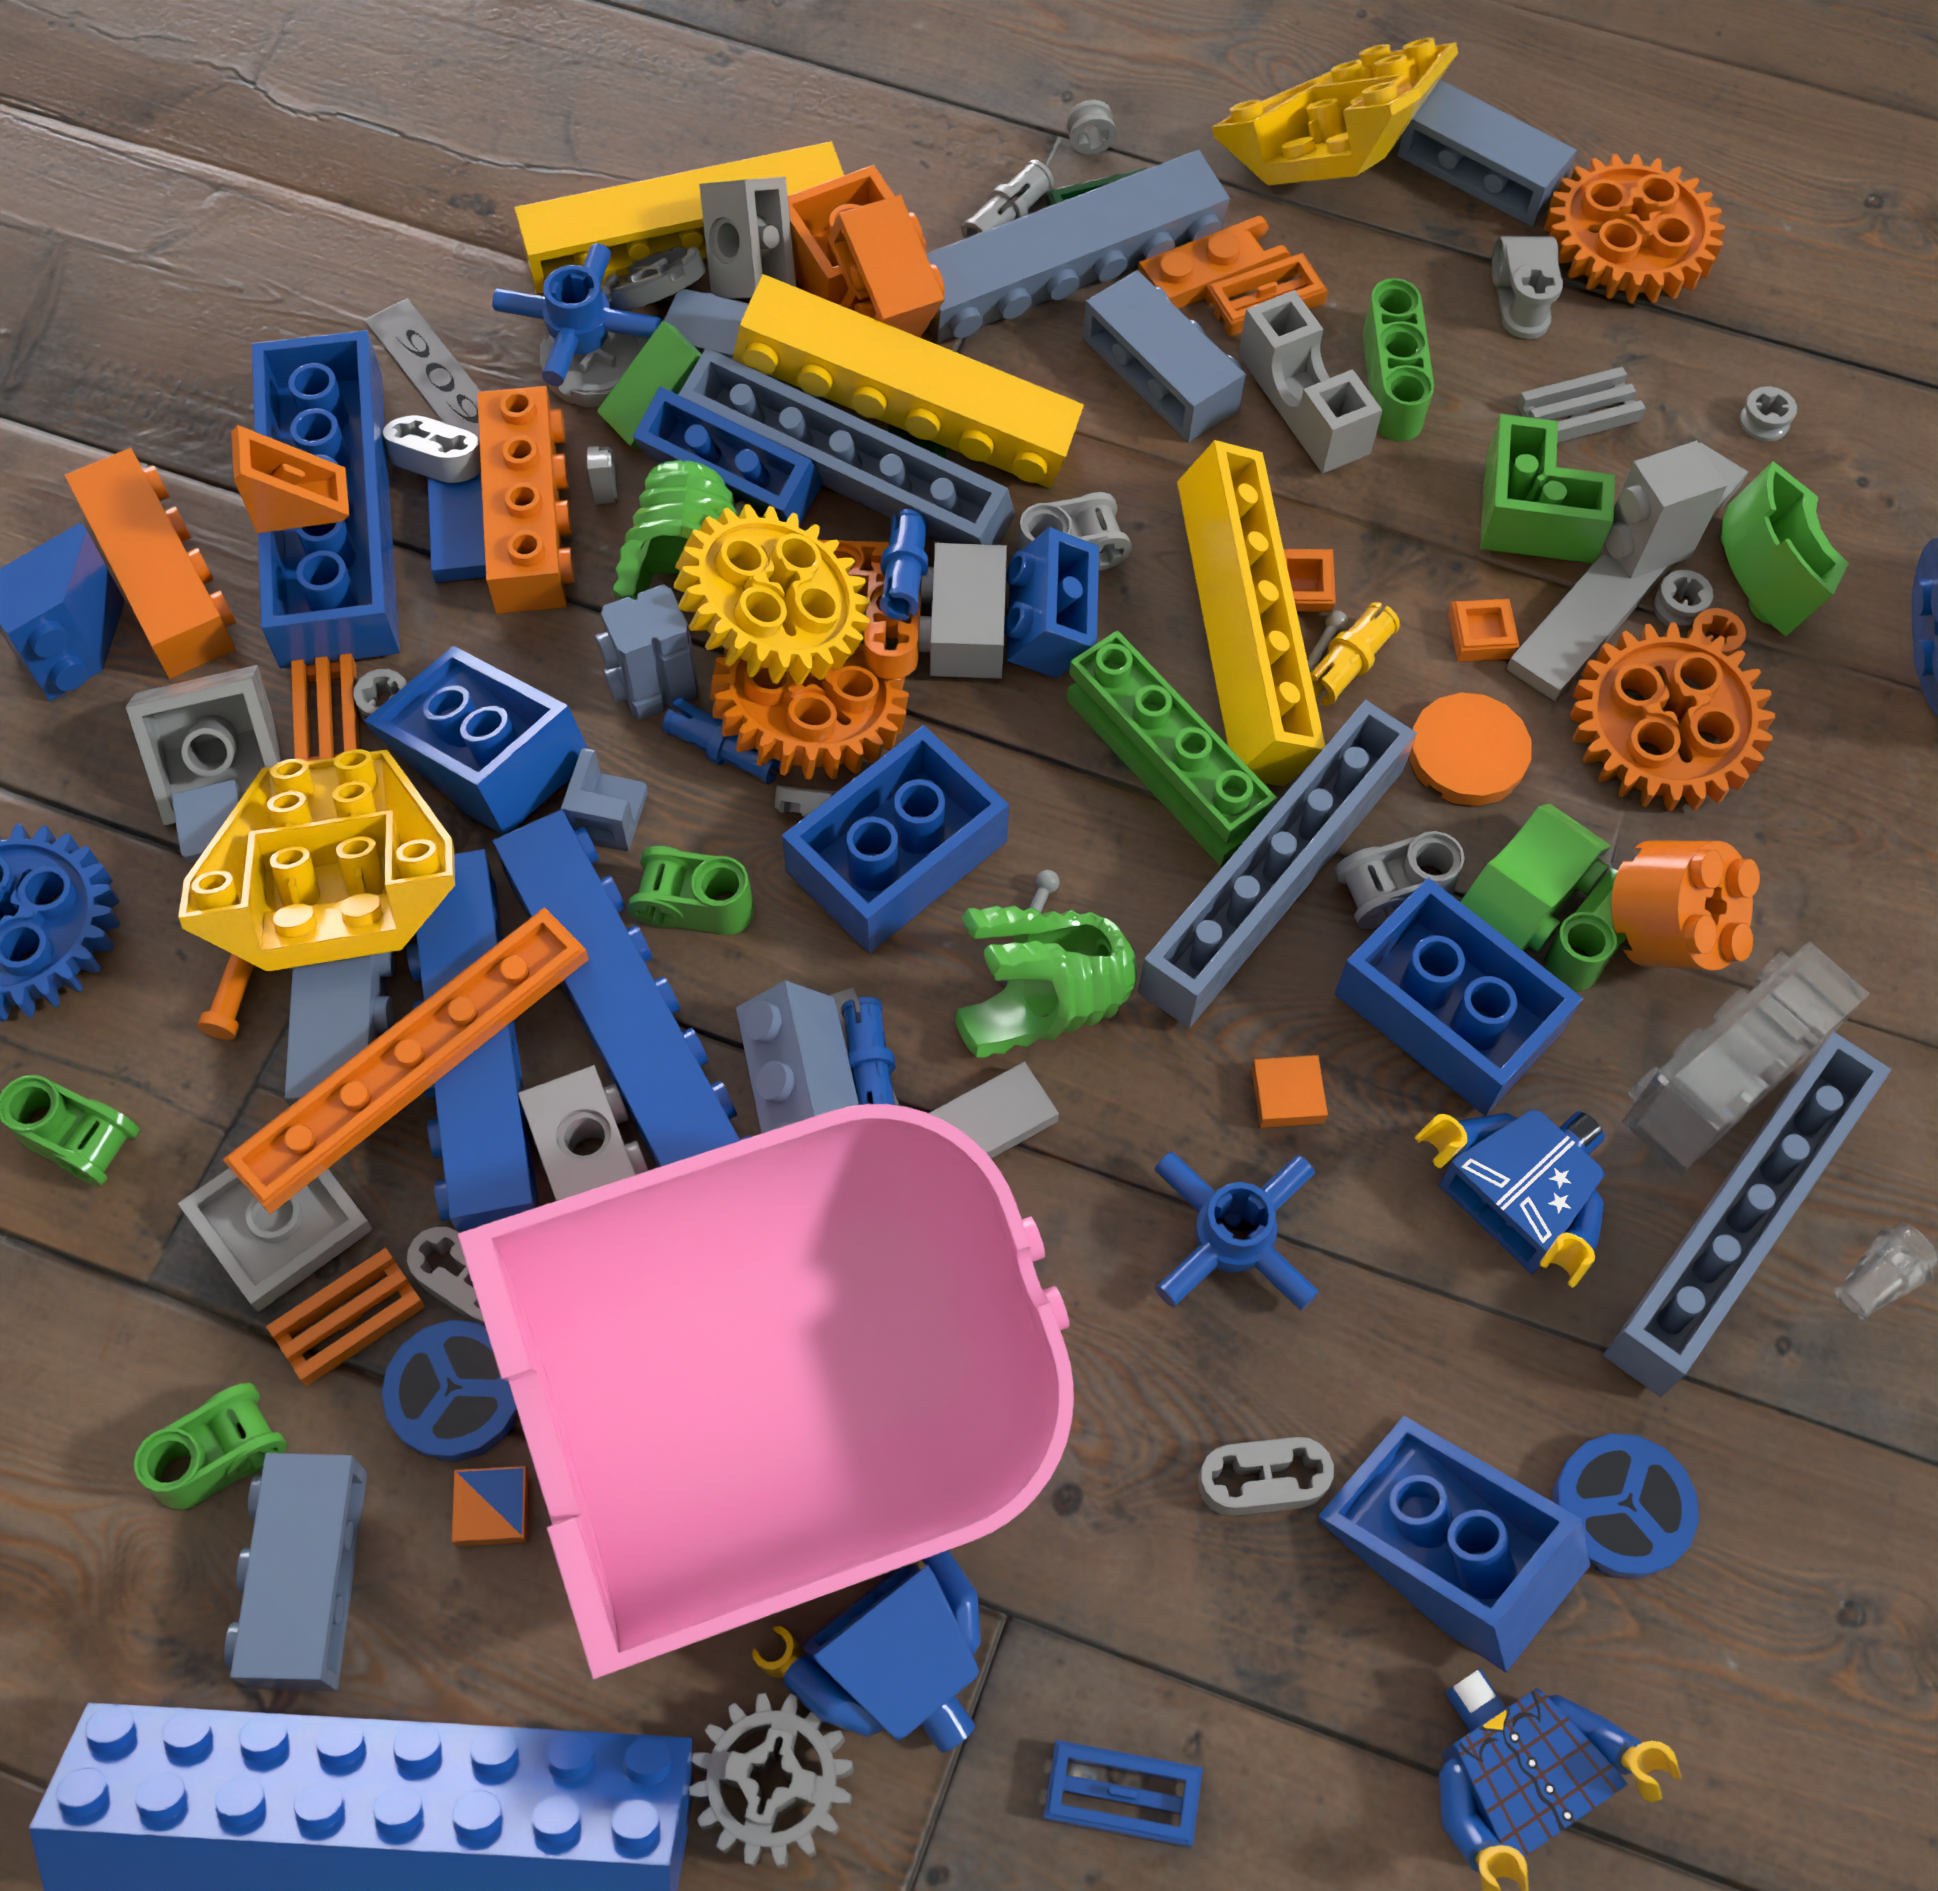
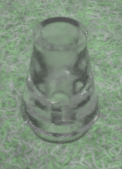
[1835,1223,1938,1320]

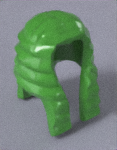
[613,460,736,600]
[954,905,1137,1058]

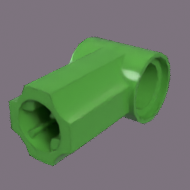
[1544,868,1627,992]

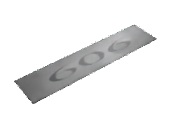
[364,298,481,444]

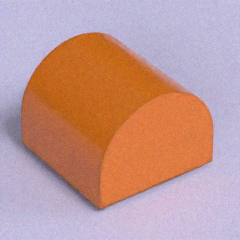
[1283,549,1336,612]

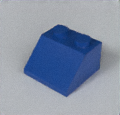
[0,522,125,702]

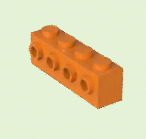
[477,386,576,614]

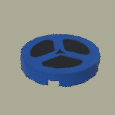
[381,1320,518,1462]
[1552,1433,1699,1579]

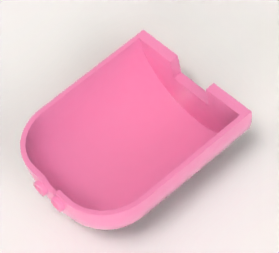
[458,1104,1074,1679]

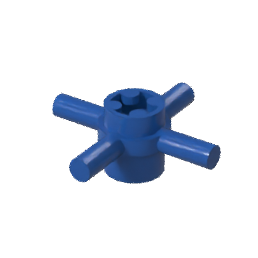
[492,244,661,386]
[1154,1151,1319,1311]

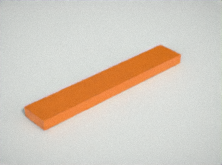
[223,907,589,1214]

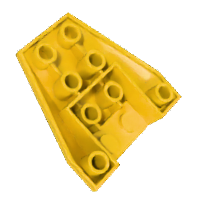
[1211,38,1458,185]
[178,749,455,972]

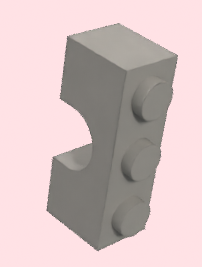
[1238,290,1382,474]

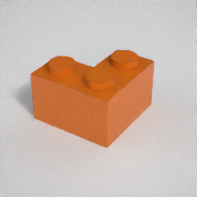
[827,194,945,338]

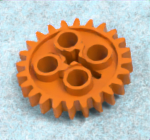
[1544,154,1725,303]
[1570,622,1775,812]
[710,644,909,780]

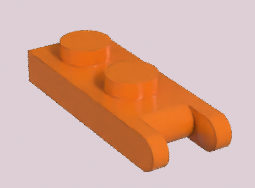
[1138,216,1291,309]

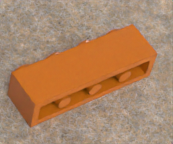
[65,448,237,679]

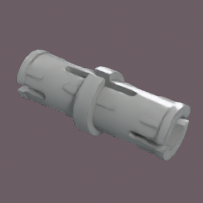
[961,160,1054,239]

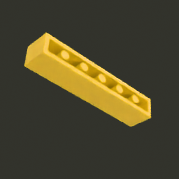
[514,141,844,294]
[732,274,1084,489]
[1177,440,1326,786]

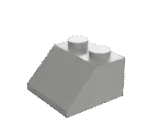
[126,665,282,825]

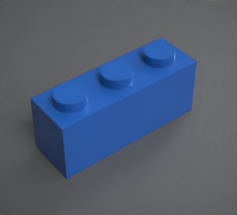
[632,386,824,527]

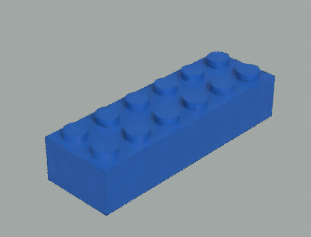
[252,330,400,669]

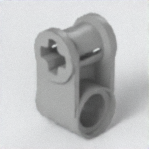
[1491,236,1563,340]
[1016,492,1132,571]
[1335,831,1465,929]

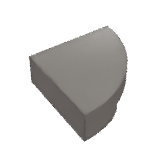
[587,446,617,505]
[774,785,837,817]

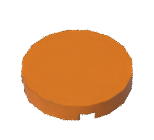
[1408,692,1532,807]

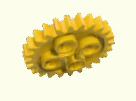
[674,504,871,685]

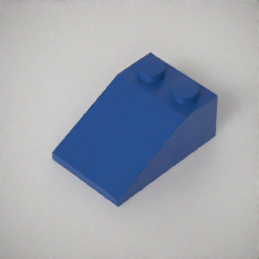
[364,646,589,835]
[1318,1416,1591,1673]

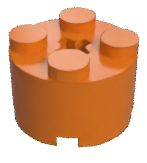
[1611,840,1760,971]

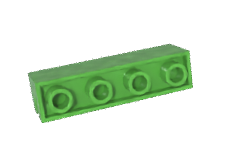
[1066,630,1277,867]

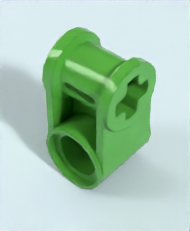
[627,846,755,935]
[0,1075,141,1188]
[134,1383,287,1510]

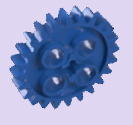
[0,824,120,1022]

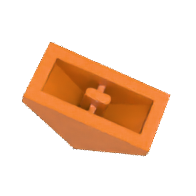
[231,425,349,534]

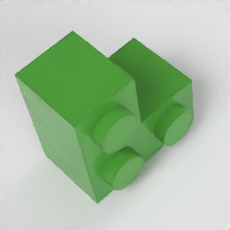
[1480,414,1615,564]

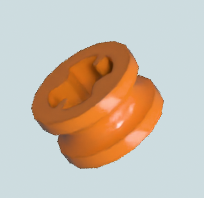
[1686,608,1746,657]

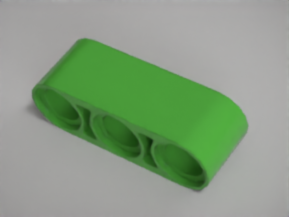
[1362,278,1434,442]

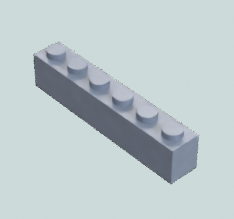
[926,150,1230,344]
[678,347,1016,545]
[1138,699,1417,1029]
[1602,1031,1892,1397]

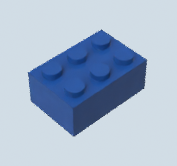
[782,725,1009,954]
[1334,877,1583,1116]

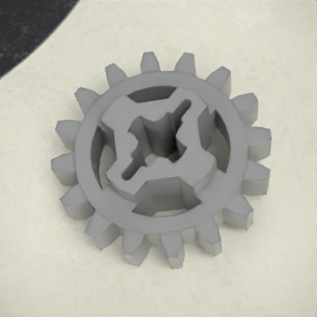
[689,1693,854,1868]

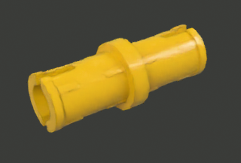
[1310,602,1400,706]

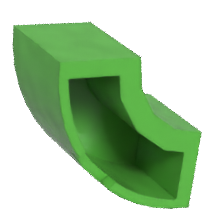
[1720,461,1849,637]
[1460,803,1611,953]

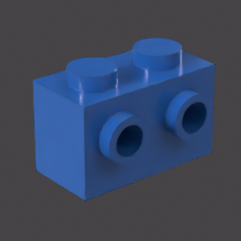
[1004,527,1099,679]

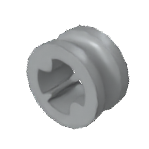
[1066,100,1117,155]
[1739,386,1797,442]
[1653,570,1714,630]
[353,669,407,722]

